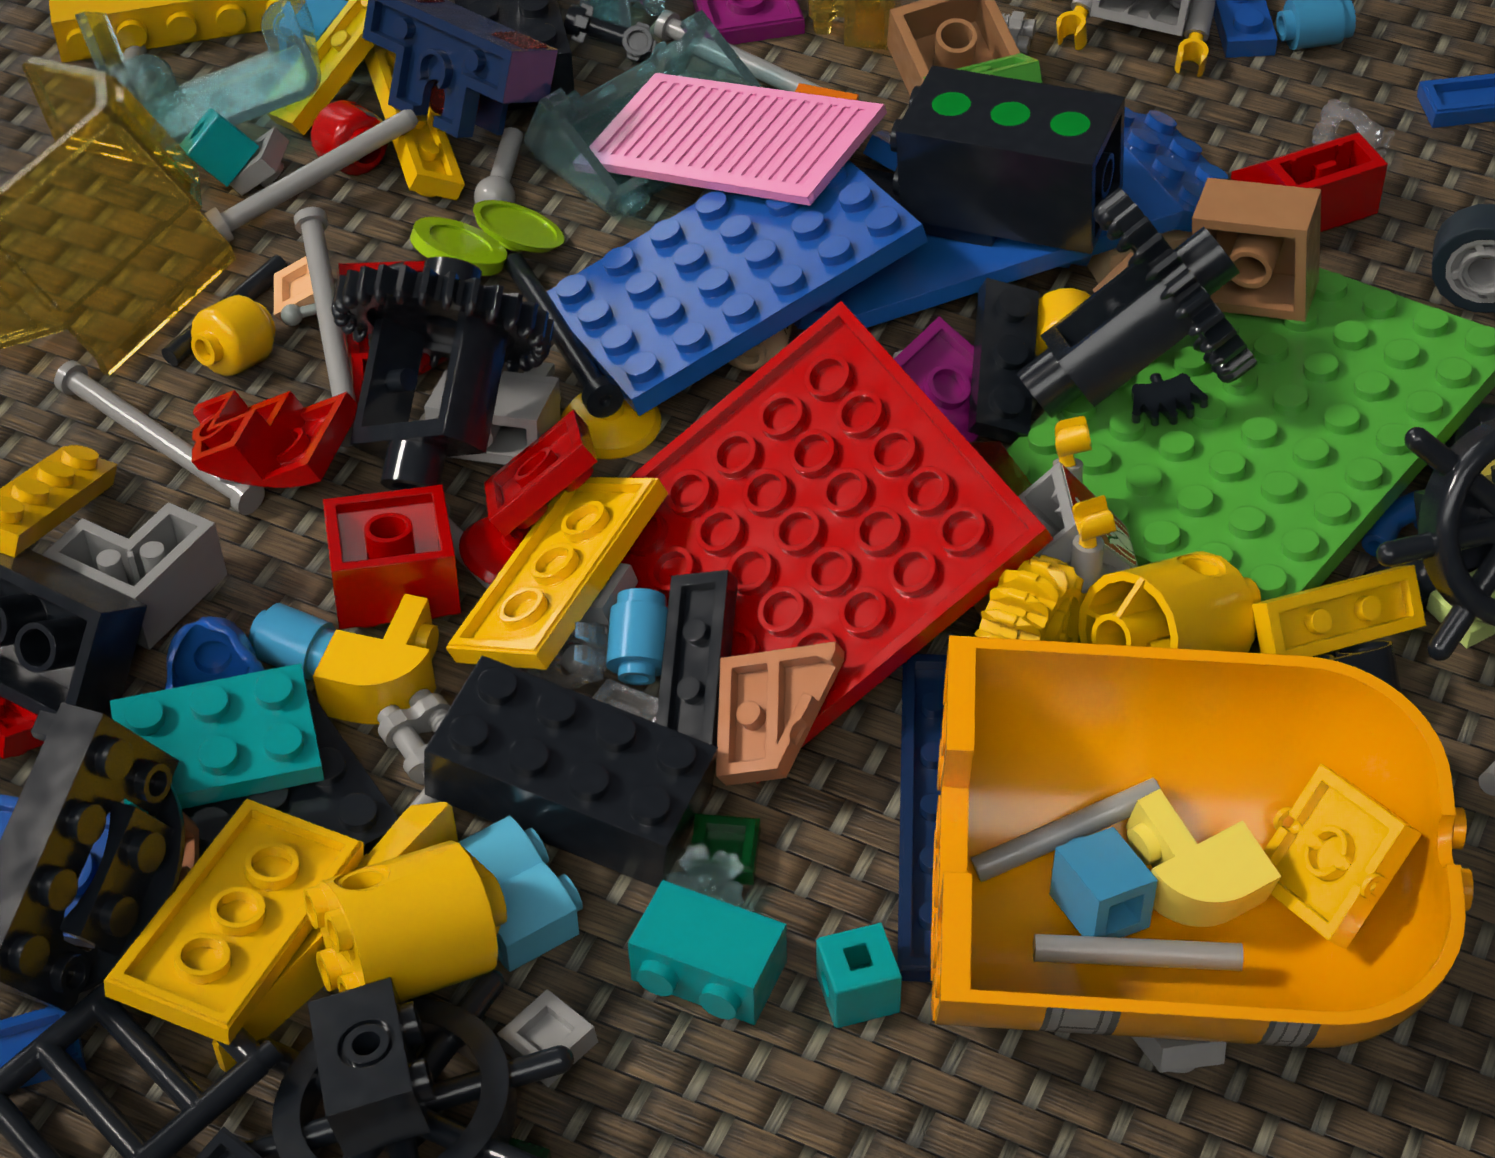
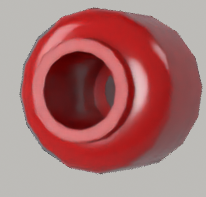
[311,100,388,176]

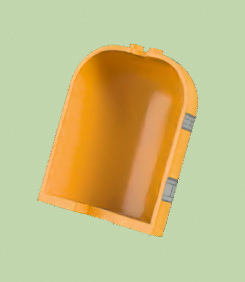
[930,635,1474,1048]

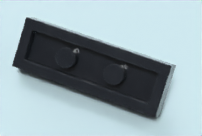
[968,278,1039,444]
[656,570,738,746]

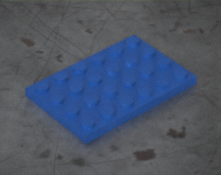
[547,160,928,416]

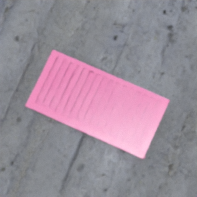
[577,73,887,206]

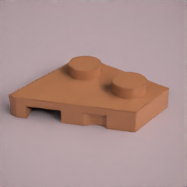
[716,641,844,786]

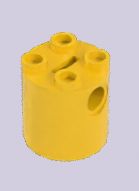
[1078,551,1261,652]
[303,840,507,1002]

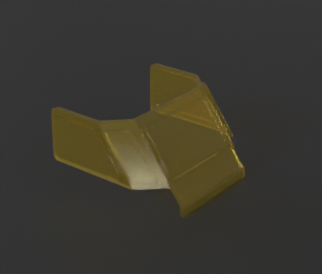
[0,57,236,375]

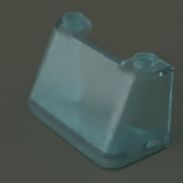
[524,10,762,218]

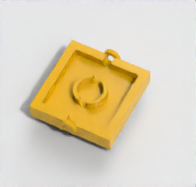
[1264,764,1422,949]

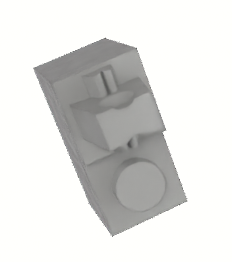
[424,362,561,465]

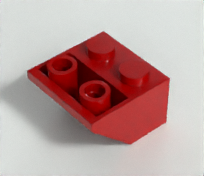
[1230,132,1388,232]

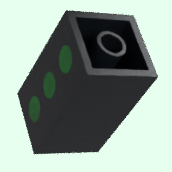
[890,65,1125,254]

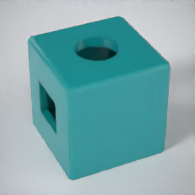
[179,107,259,187]
[816,922,902,1028]

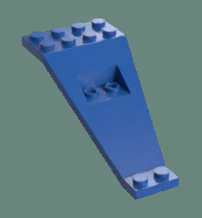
[794,107,1228,330]

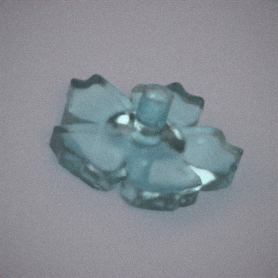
[666,843,744,907]

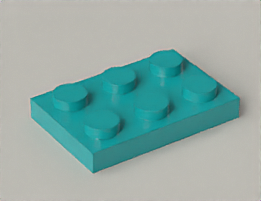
[110,663,324,814]

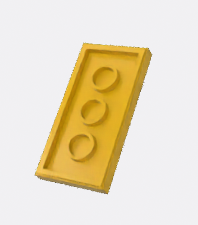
[446,477,668,670]
[104,799,364,1045]

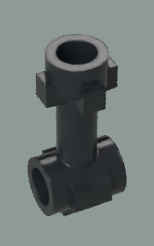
[564,3,658,63]

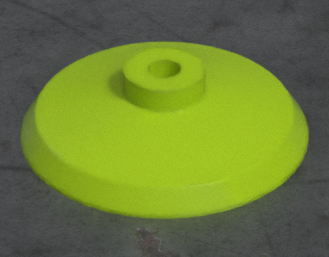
[473,200,565,253]

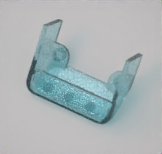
[75,0,321,156]

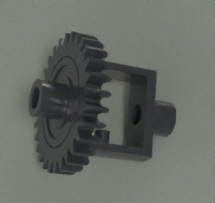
[1016,188,1257,419]
[331,257,554,491]

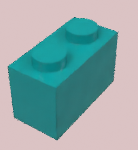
[628,880,787,1025]

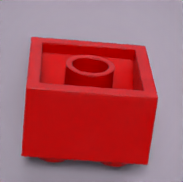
[323,485,461,629]

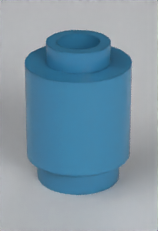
[1276,0,1356,50]
[606,588,668,685]
[249,603,336,680]

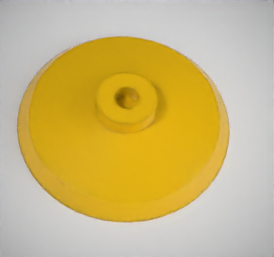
[561,393,662,459]

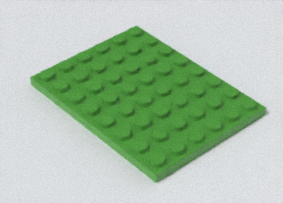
[990,267,1495,601]

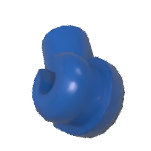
[1361,490,1418,557]

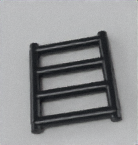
[0,982,284,1158]

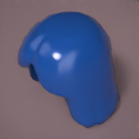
[165,616,265,690]

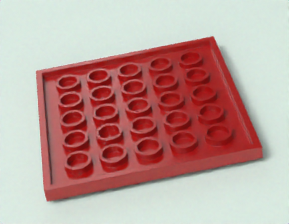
[621,301,1054,784]

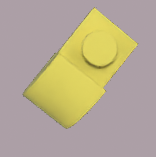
[1125,789,1281,927]

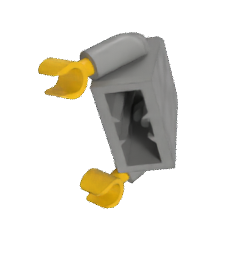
[1056,0,1215,77]
[1018,416,1138,593]

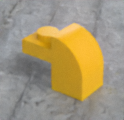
[313,594,439,725]

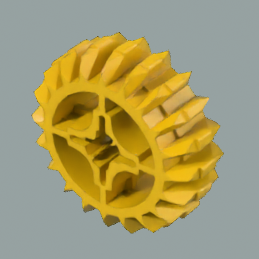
[974,555,1086,643]

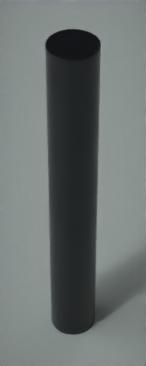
[161,255,288,366]

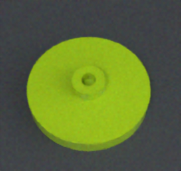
[410,217,507,276]

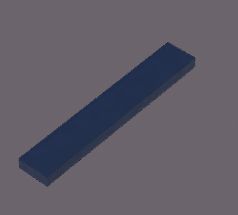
[897,654,947,982]

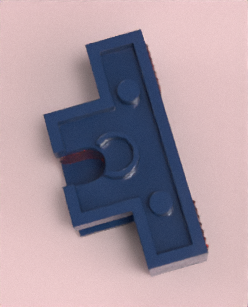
[362,0,558,138]

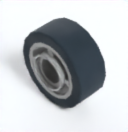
[1432,204,1495,313]

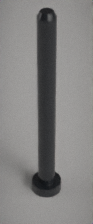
[504,253,624,418]

